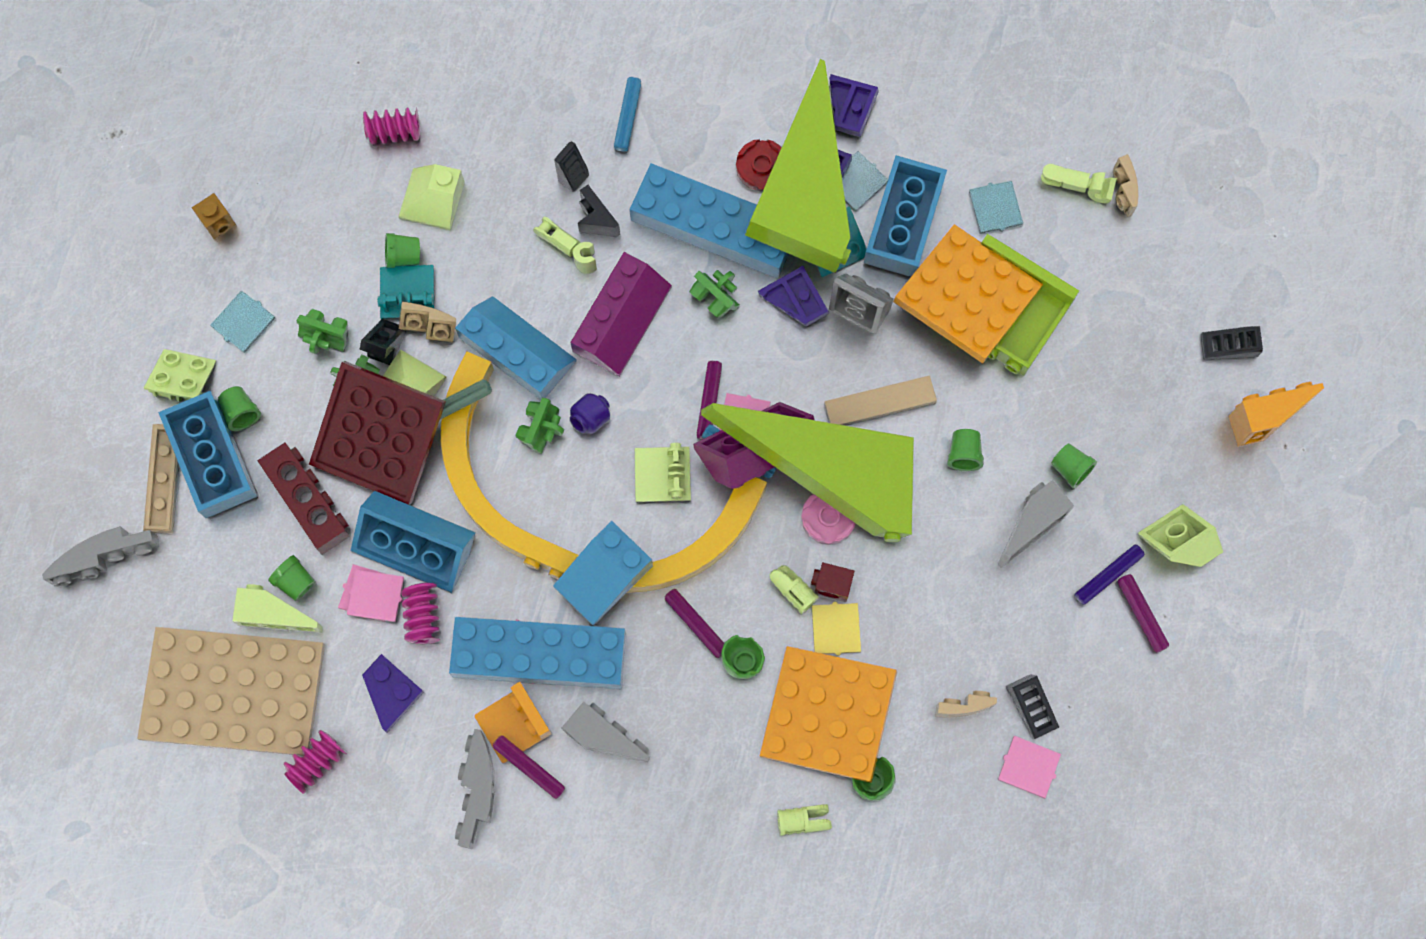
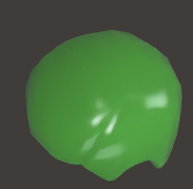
[721,635,765,679]
[852,757,896,801]

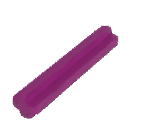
[697,361,722,440]
[1118,574,1169,653]
[665,589,724,658]
[493,735,565,799]

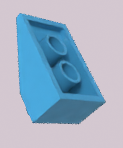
[553,521,653,626]

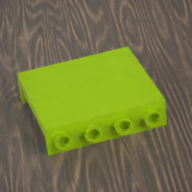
[981,234,1079,376]

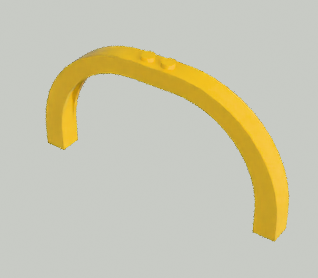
[441,351,767,593]

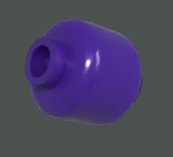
[570,393,610,434]

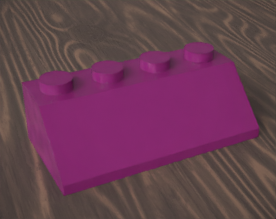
[570,252,672,377]
[693,402,815,489]

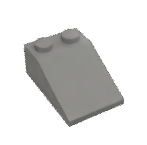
[829,274,893,334]
[998,480,1074,568]

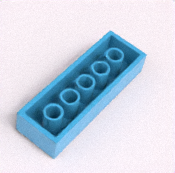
[629,163,789,279]
[449,617,626,690]

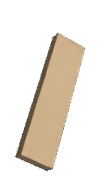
[824,375,937,426]
[143,424,179,533]

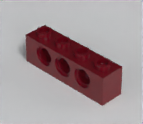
[257,442,350,555]

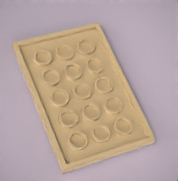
[137,627,325,756]

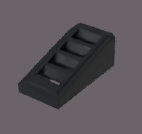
[554,141,589,192]
[1201,326,1263,360]
[1007,674,1059,739]

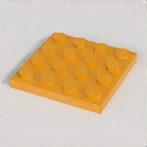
[893,224,1043,364]
[760,646,897,783]

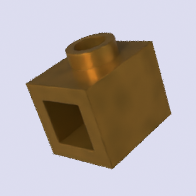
[191,193,236,239]

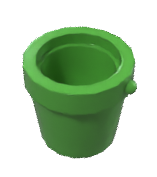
[385,233,420,268]
[218,386,261,431]
[947,429,984,471]
[1051,443,1097,488]
[268,555,316,601]

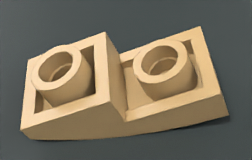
[1113,154,1138,217]
[399,302,456,342]
[935,691,997,718]

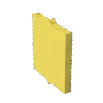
[812,602,861,656]

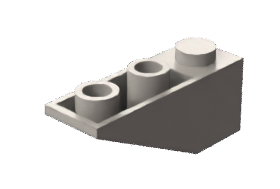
[561,701,650,763]

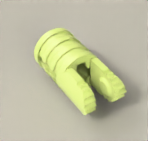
[769,565,819,614]
[777,804,832,836]

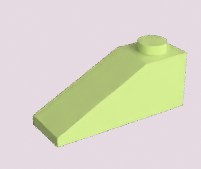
[232,584,323,633]

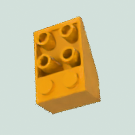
[1228,382,1324,447]

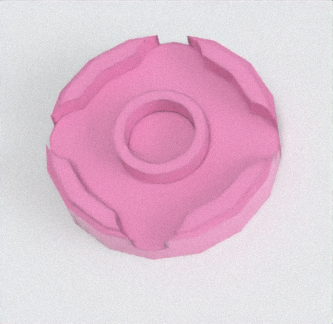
[801,494,855,545]

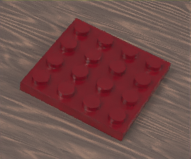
[309,361,446,505]

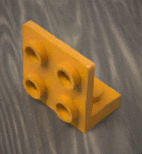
[475,682,552,763]

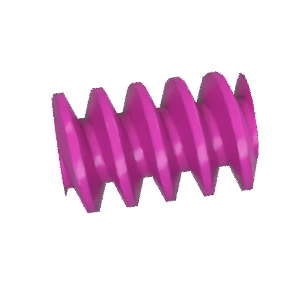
[363,107,420,145]
[401,583,440,644]
[283,730,347,794]

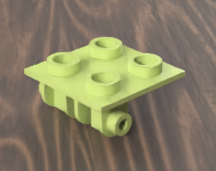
[144,349,216,402]
[635,443,691,502]

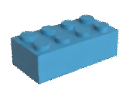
[864,155,947,277]
[158,391,258,518]

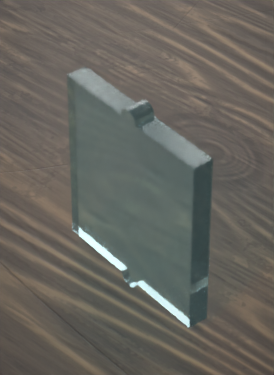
[842,151,888,211]
[969,181,1023,234]
[210,290,275,353]

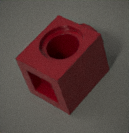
[811,562,855,602]

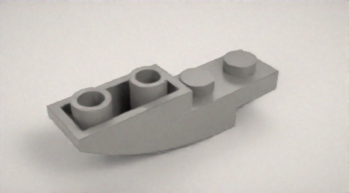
[42,526,159,587]
[455,729,495,849]

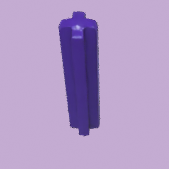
[1075,544,1145,605]

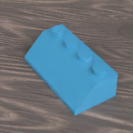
[455,296,577,400]
[350,491,476,593]

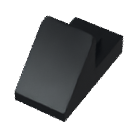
[578,185,621,237]
[359,319,406,365]

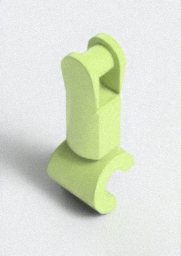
[1041,164,1117,203]
[533,216,597,274]

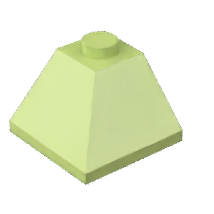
[398,164,465,230]
[383,349,446,396]
[1138,504,1223,567]

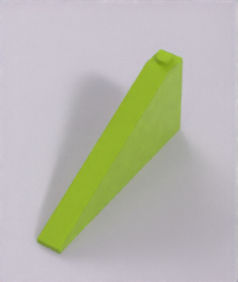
[745,59,851,273]
[701,403,914,542]

